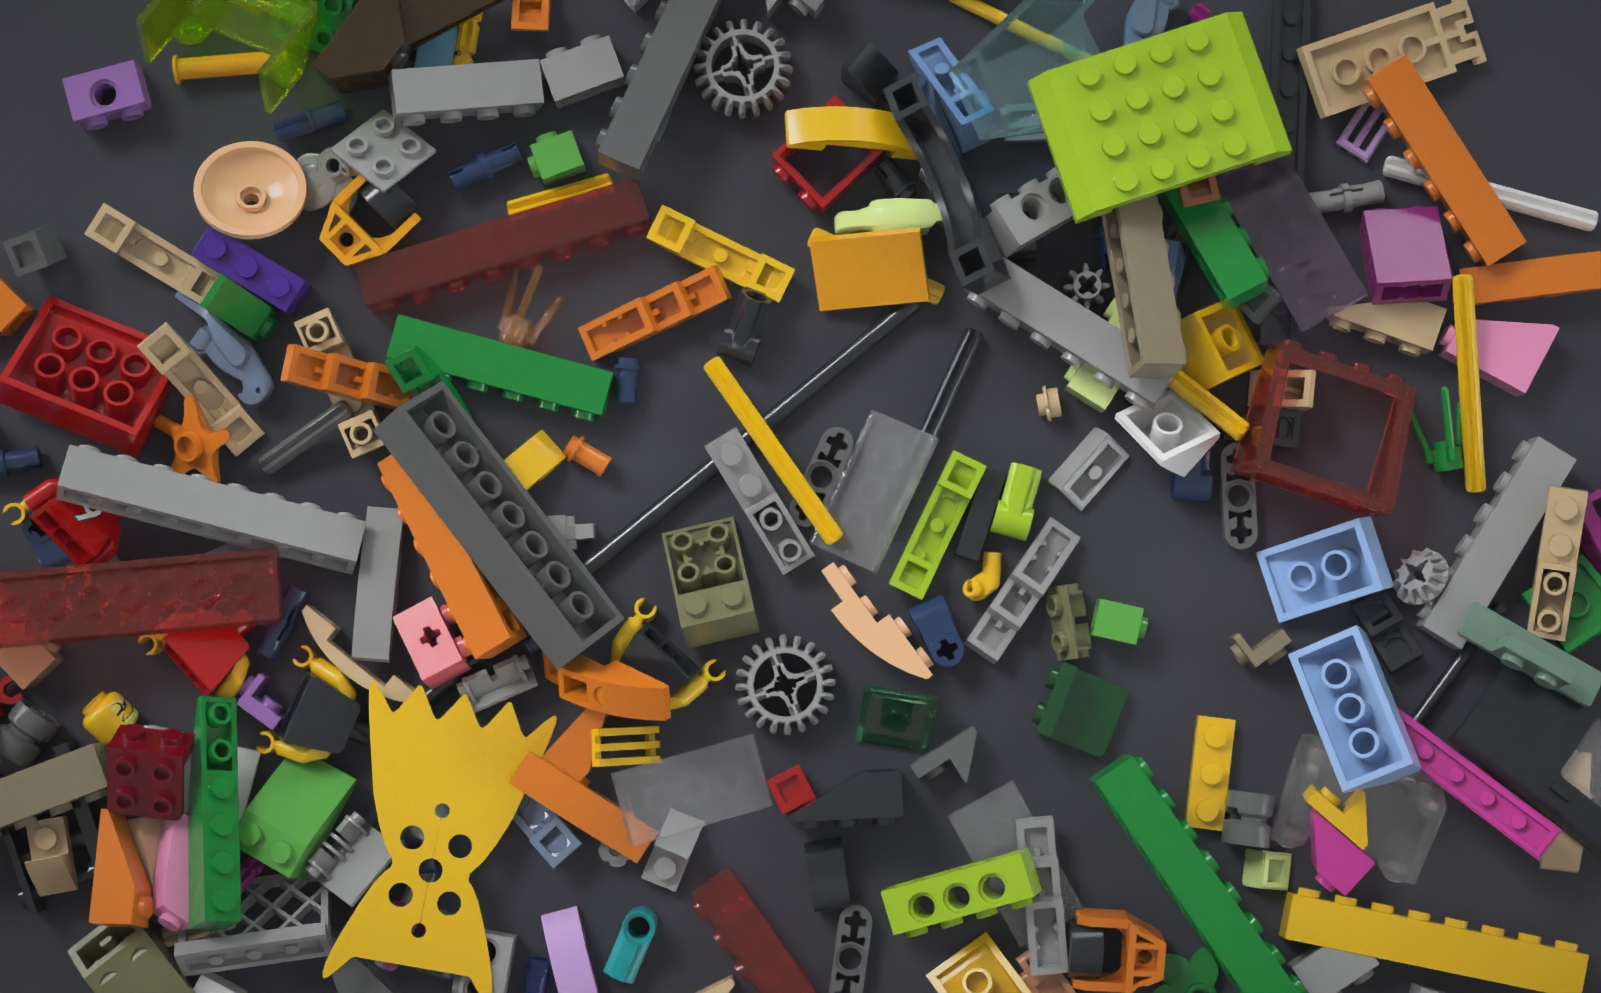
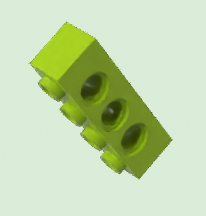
[881,847,1042,938]

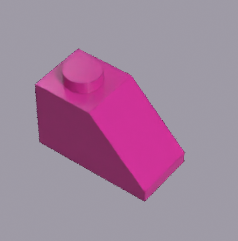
[1309,807,1375,896]

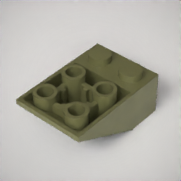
[661,517,760,649]
[67,921,195,993]

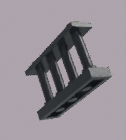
[0,741,101,915]

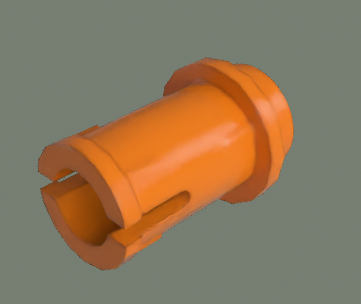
[562,435,612,477]

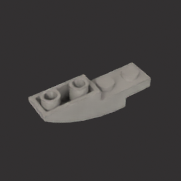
[704,427,815,575]

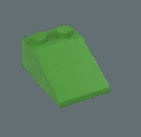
[239,758,359,880]

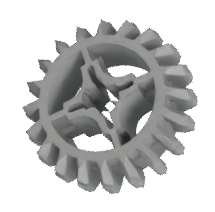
[693,19,793,119]
[735,634,836,735]

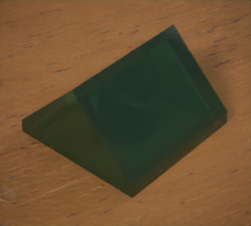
[855,684,939,753]

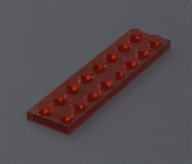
[0,547,282,649]

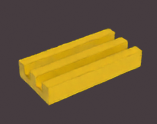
[591,726,661,767]

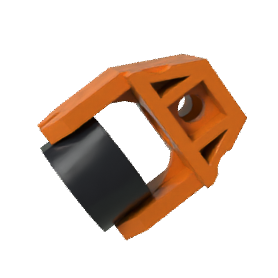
[1065,908,1166,993]

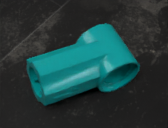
[603,906,658,984]

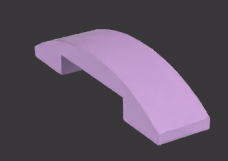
[541,906,599,993]

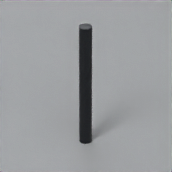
[1411,601,1507,726]

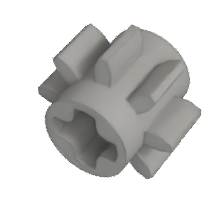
[1062,263,1110,310]

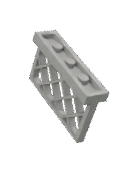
[174,874,333,977]

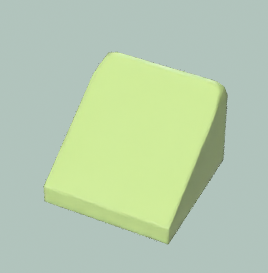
[1242,849,1292,891]

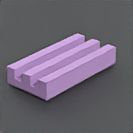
[1334,103,1387,164]

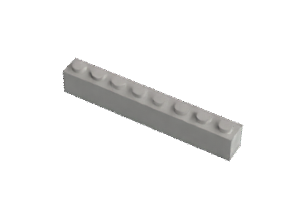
[56,445,367,575]

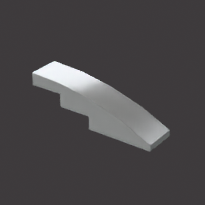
[351,506,405,663]
[964,517,1081,665]
[1015,815,1068,976]

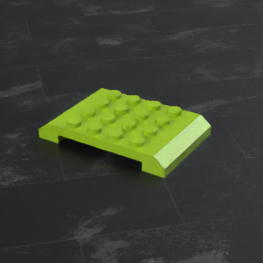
[1027,11,1292,224]

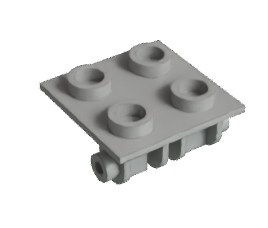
[330,109,436,193]
[305,811,392,907]

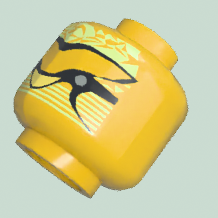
[82,691,139,746]

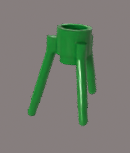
[1403,386,1464,472]

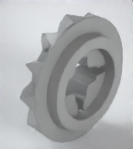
[1393,547,1449,605]

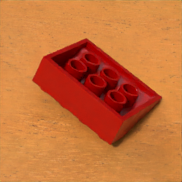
[0,296,173,458]

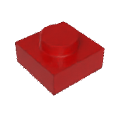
[766,764,816,814]

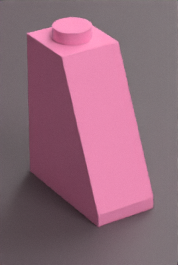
[1438,320,1560,397]
[152,813,189,932]

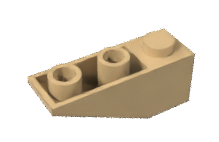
[1321,302,1447,357]

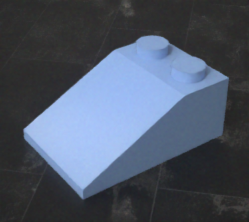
[1256,516,1394,623]

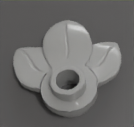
[296,147,358,213]

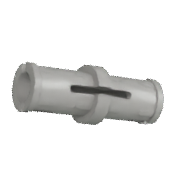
[1306,180,1385,216]

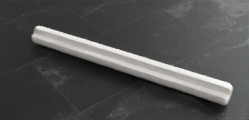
[1383,155,1598,232]

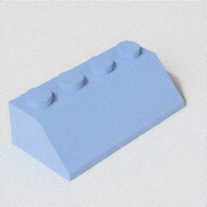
[1288,625,1423,793]

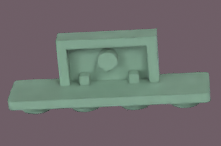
[1457,602,1601,707]

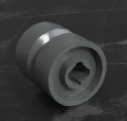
[0,698,61,769]
[1221,789,1276,848]

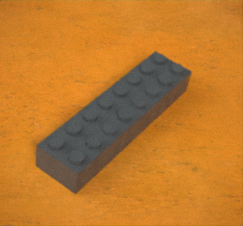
[373,381,625,671]

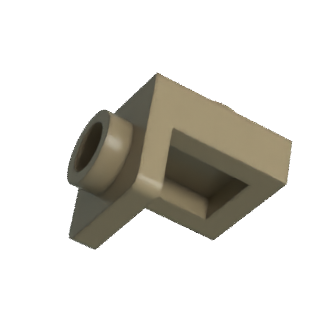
[1229,629,1291,668]

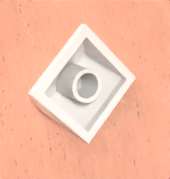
[1115,388,1220,477]

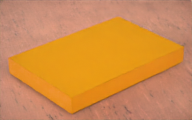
[809,227,930,311]

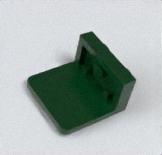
[1031,662,1128,757]

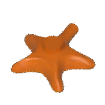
[154,395,231,483]

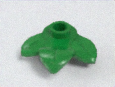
[1151,946,1219,993]

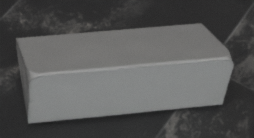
[1048,427,1130,511]

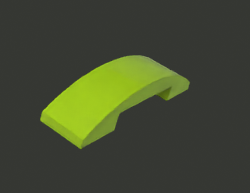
[889,450,987,600]

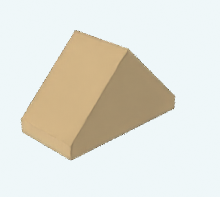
[1247,370,1316,412]

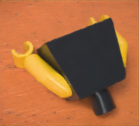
[610,598,726,710]
[256,645,370,763]

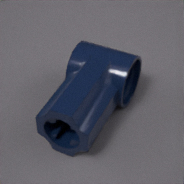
[1170,448,1213,502]

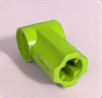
[990,462,1042,541]

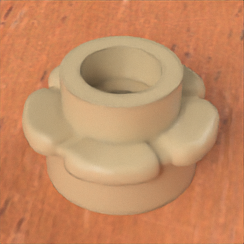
[1036,385,1062,421]

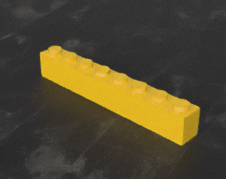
[1279,887,1589,993]

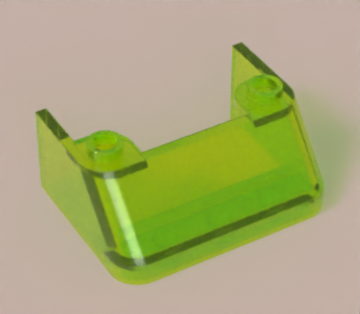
[136,0,319,114]

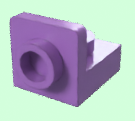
[236,673,284,730]

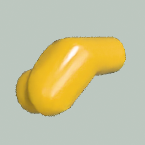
[962,552,1002,601]

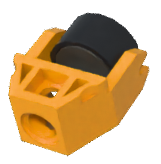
[319,174,421,266]

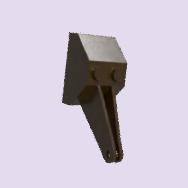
[312,0,505,94]

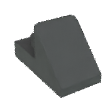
[909,725,977,784]

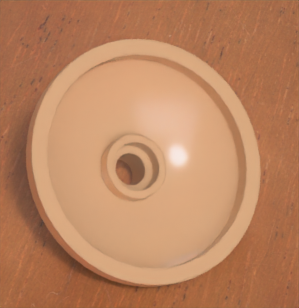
[193,141,307,239]

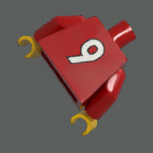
[2,478,123,592]

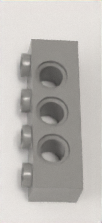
[986,167,1074,258]

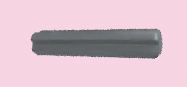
[258,400,354,474]

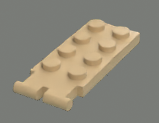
[1296,0,1487,119]

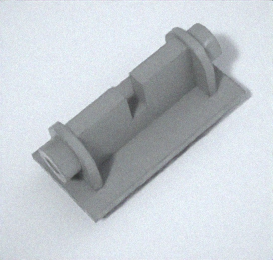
[456,654,538,713]

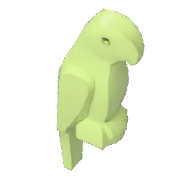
[834,198,943,235]

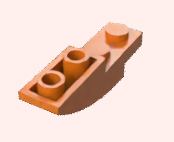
[543,652,671,721]

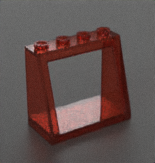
[1230,339,1417,516]

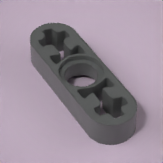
[789,427,854,528]
[1218,442,1258,550]
[828,903,872,993]

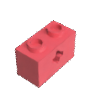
[392,596,471,690]

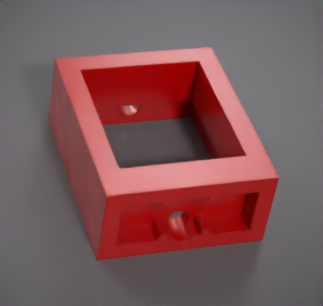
[772,95,886,214]

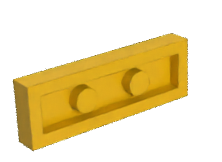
[1185,715,1236,831]

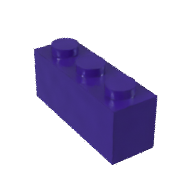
[191,225,313,318]

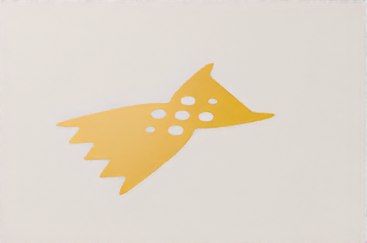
[323,680,557,993]

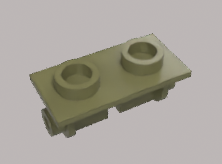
[1046,583,1092,661]

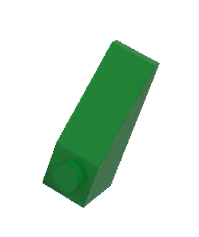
[199,273,279,343]

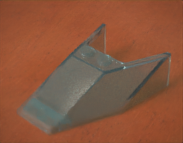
[948,0,1100,141]

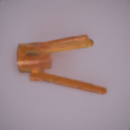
[497,265,564,348]

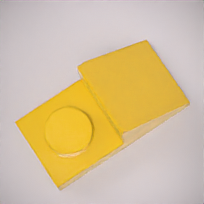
[1302,784,1368,850]

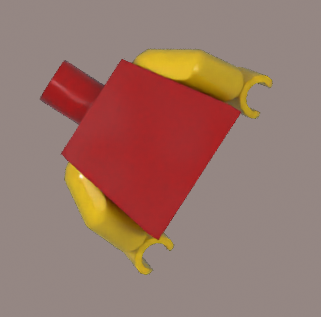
[138,608,256,698]

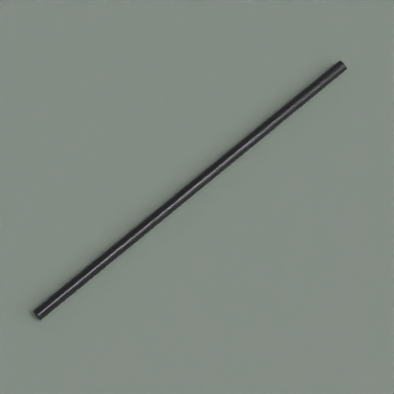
[424,302,921,706]

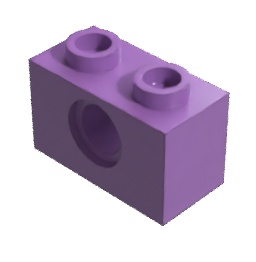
[62,60,153,131]

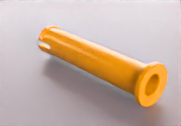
[172,49,287,84]

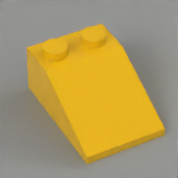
[926,932,1031,993]

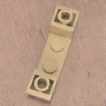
[294,308,384,459]

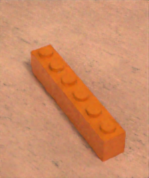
[1363,54,1527,267]
[377,454,527,659]

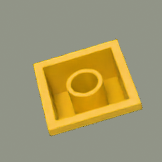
[1180,302,1266,390]

